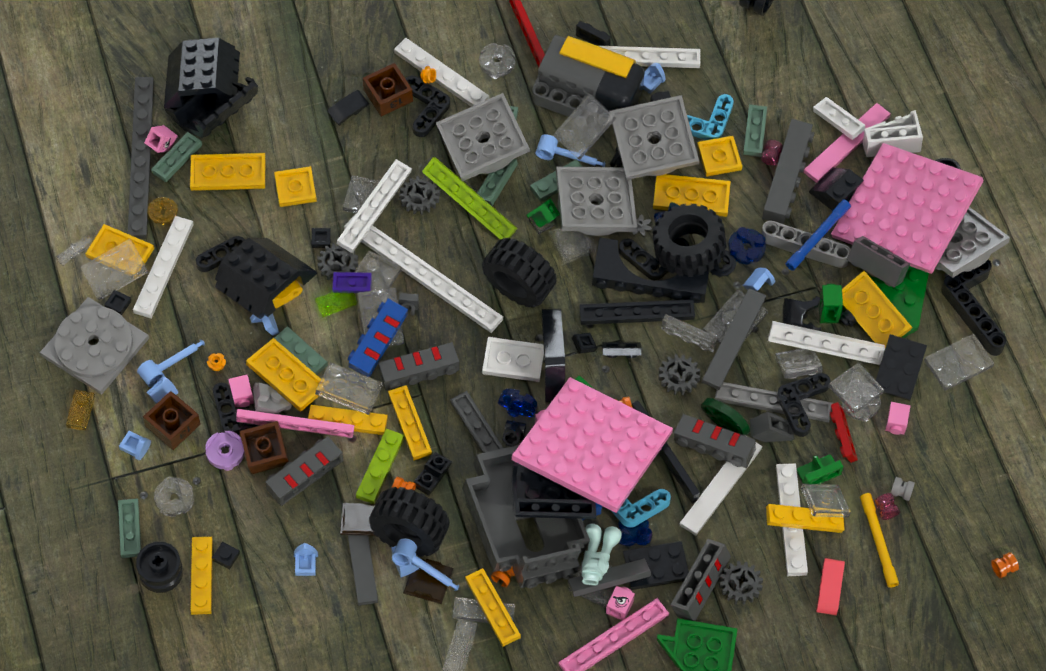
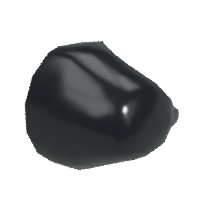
[782,296,821,331]

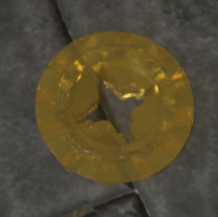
[148,197,178,225]

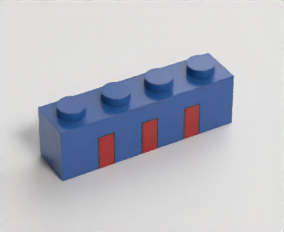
[347,298,408,378]

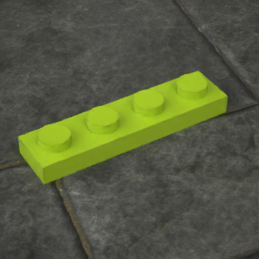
[356,429,404,504]

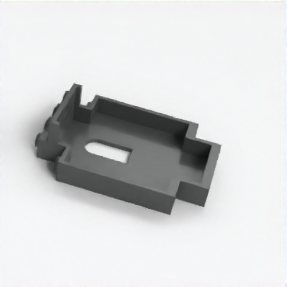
[462,445,590,588]

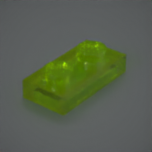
[315,292,358,318]

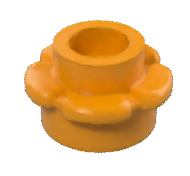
[420,66,436,84]
[207,353,226,371]

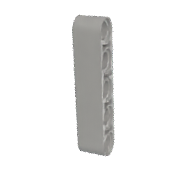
[761,221,850,268]

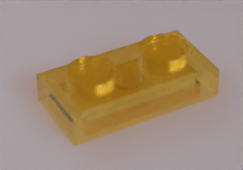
[66,390,95,431]

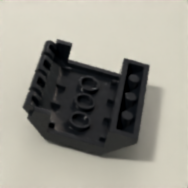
[164,38,240,109]
[165,77,258,138]
[215,237,317,319]
[512,461,596,519]

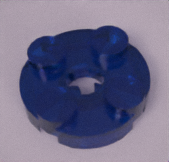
[728,227,766,265]
[498,389,538,418]

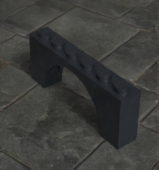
[592,237,709,303]

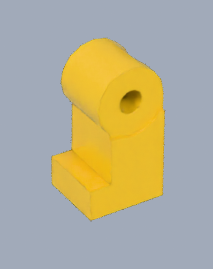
[272,280,303,309]

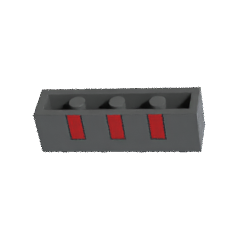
[378,342,459,391]
[674,414,756,468]
[265,436,343,506]
[671,539,731,621]

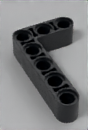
[941,259,1007,356]
[542,309,565,403]

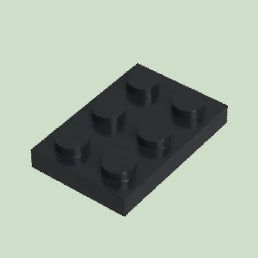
[873,334,927,401]
[623,541,689,590]

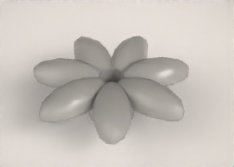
[632,214,652,236]

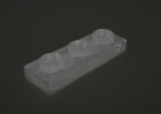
[661,314,718,352]
[452,597,515,623]
[442,619,478,671]

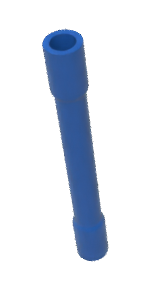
[785,199,851,271]

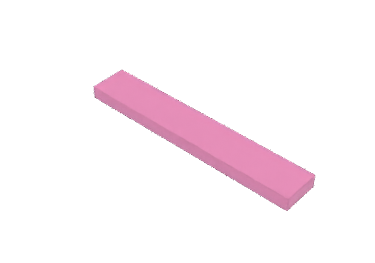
[804,103,891,183]
[236,409,354,438]
[558,598,669,671]

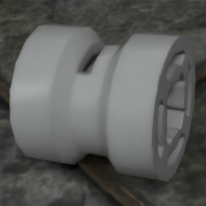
[890,477,915,501]

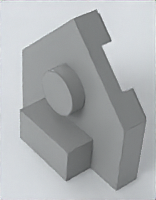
[253,382,292,414]

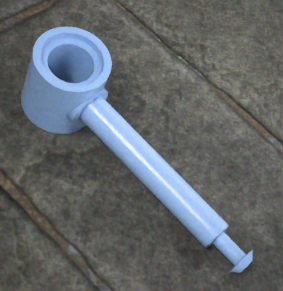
[535,134,606,167]
[137,340,205,387]
[392,538,459,591]

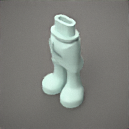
[582,524,622,586]

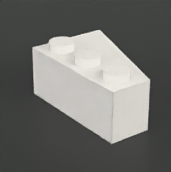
[863,110,923,157]

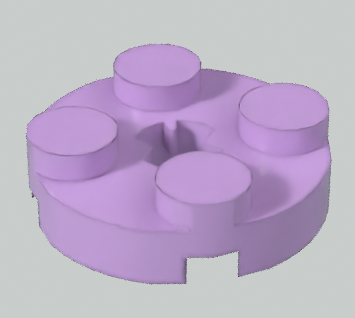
[205,431,245,471]

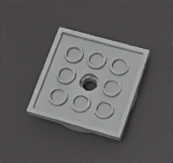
[436,93,530,181]
[609,95,699,180]
[556,167,637,236]
[935,207,1010,278]
[40,297,149,395]

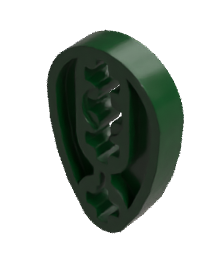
[701,398,750,436]

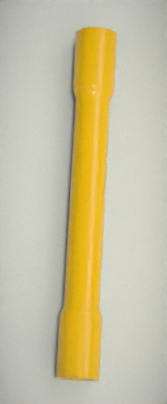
[860,493,899,588]

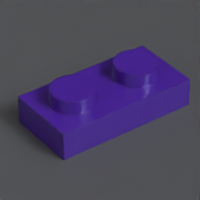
[332,272,372,293]

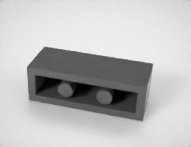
[847,236,910,287]

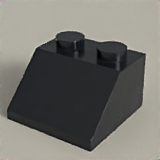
[809,168,864,211]

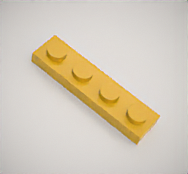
[388,385,432,461]
[308,405,388,435]
[766,504,844,533]
[191,537,213,615]
[465,568,521,647]

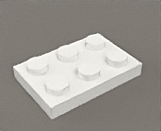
[482,337,544,382]

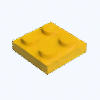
[697,136,742,177]
[274,166,317,207]

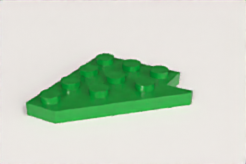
[868,266,929,338]
[657,618,738,671]

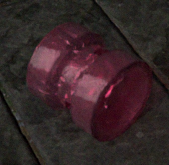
[761,140,783,166]
[874,493,900,520]

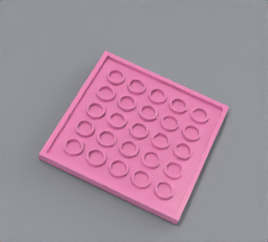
[831,143,984,274]
[511,377,673,513]

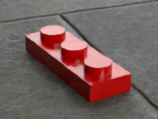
[830,402,858,463]

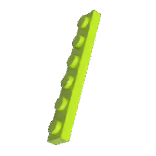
[422,157,518,239]

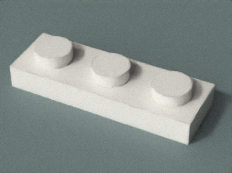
[813,97,865,140]

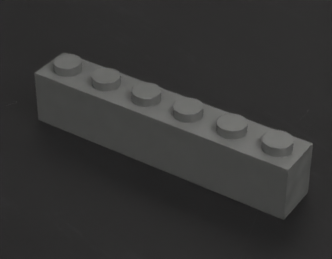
[762,119,815,224]

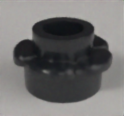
[840,309,857,327]

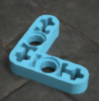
[687,94,733,140]
[611,489,671,527]

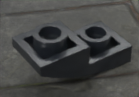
[327,90,369,126]
[413,452,452,496]

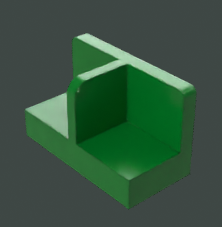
[526,198,560,227]
[797,454,844,490]

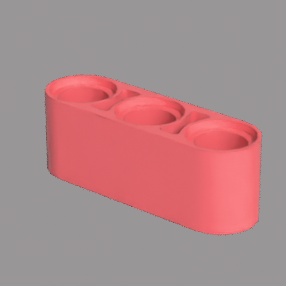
[816,558,845,616]

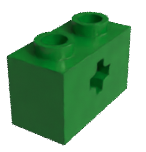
[818,284,843,323]

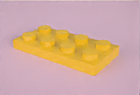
[190,153,266,191]
[653,174,731,217]
[842,271,913,349]
[246,338,328,412]

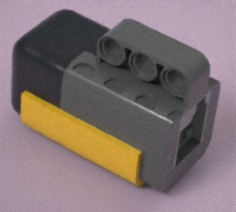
[532,35,645,118]

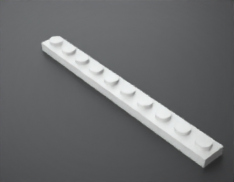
[344,214,503,333]

